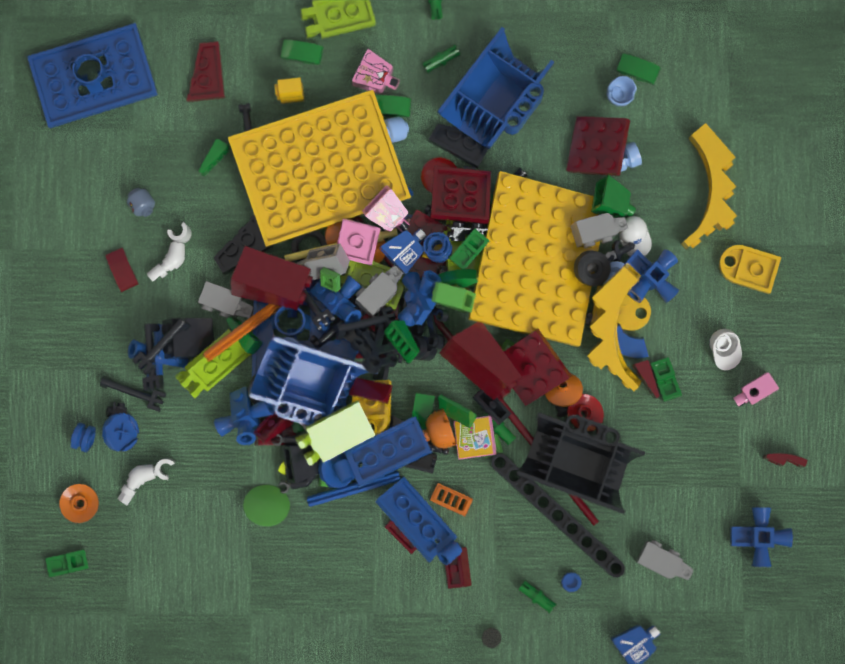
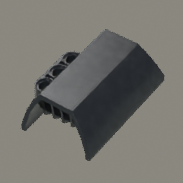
[516,413,646,514]

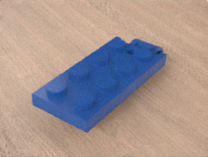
[333,416,432,488]
[375,477,462,565]

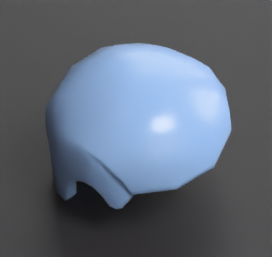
[607,76,637,107]

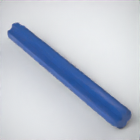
[307,471,400,507]

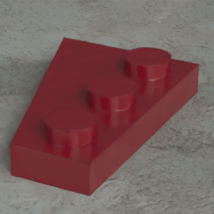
[187,41,225,102]

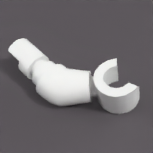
[147,222,192,282]
[117,458,176,505]

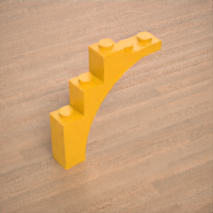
[681,123,737,249]
[587,262,641,391]

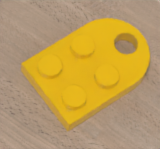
[719,245,781,294]
[591,286,651,331]
[352,380,391,439]

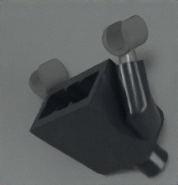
[273,434,321,493]

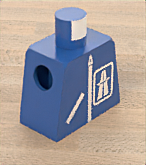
[379,228,427,275]
[610,625,661,664]

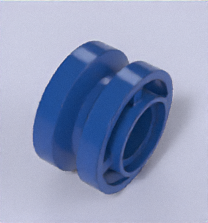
[423,232,453,263]
[71,422,96,453]

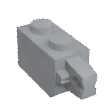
[570,213,628,249]
[296,244,350,280]
[355,266,404,317]
[198,281,254,318]
[635,540,694,580]

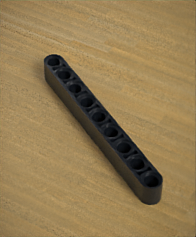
[491,454,625,578]

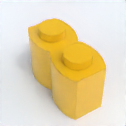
[274,77,305,104]

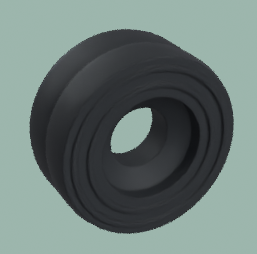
[574,250,611,286]

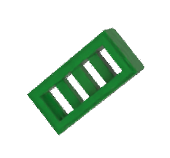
[198,139,231,177]
[226,317,263,354]
[384,320,420,363]

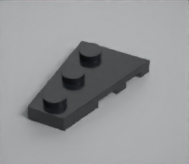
[428,124,489,169]
[214,214,273,275]

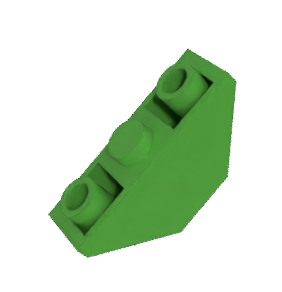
[431,282,476,313]

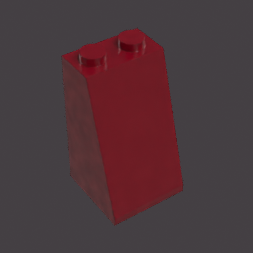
[231,246,313,310]
[439,322,522,400]

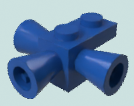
[624,249,679,303]
[398,270,441,326]
[310,275,363,331]
[128,324,188,377]
[214,386,275,445]
[730,507,793,567]

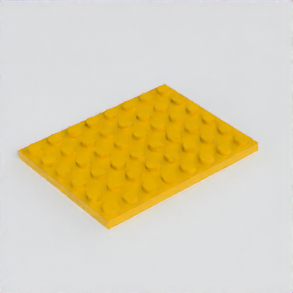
[228,90,411,247]
[468,171,600,347]

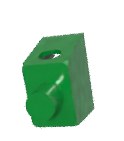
[591,175,636,218]

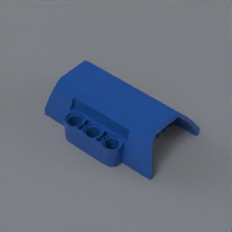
[438,27,554,149]
[249,335,378,426]

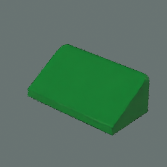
[438,394,477,428]

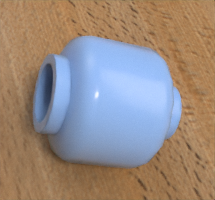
[384,116,409,143]

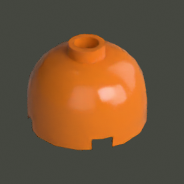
[423,408,457,449]

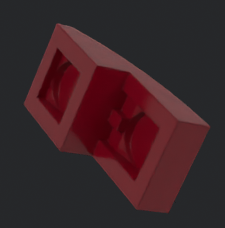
[105,248,139,292]
[763,453,808,468]

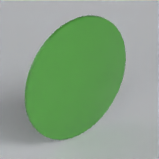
[243,485,290,526]

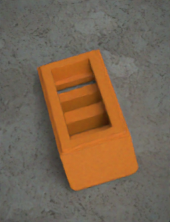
[430,483,473,516]

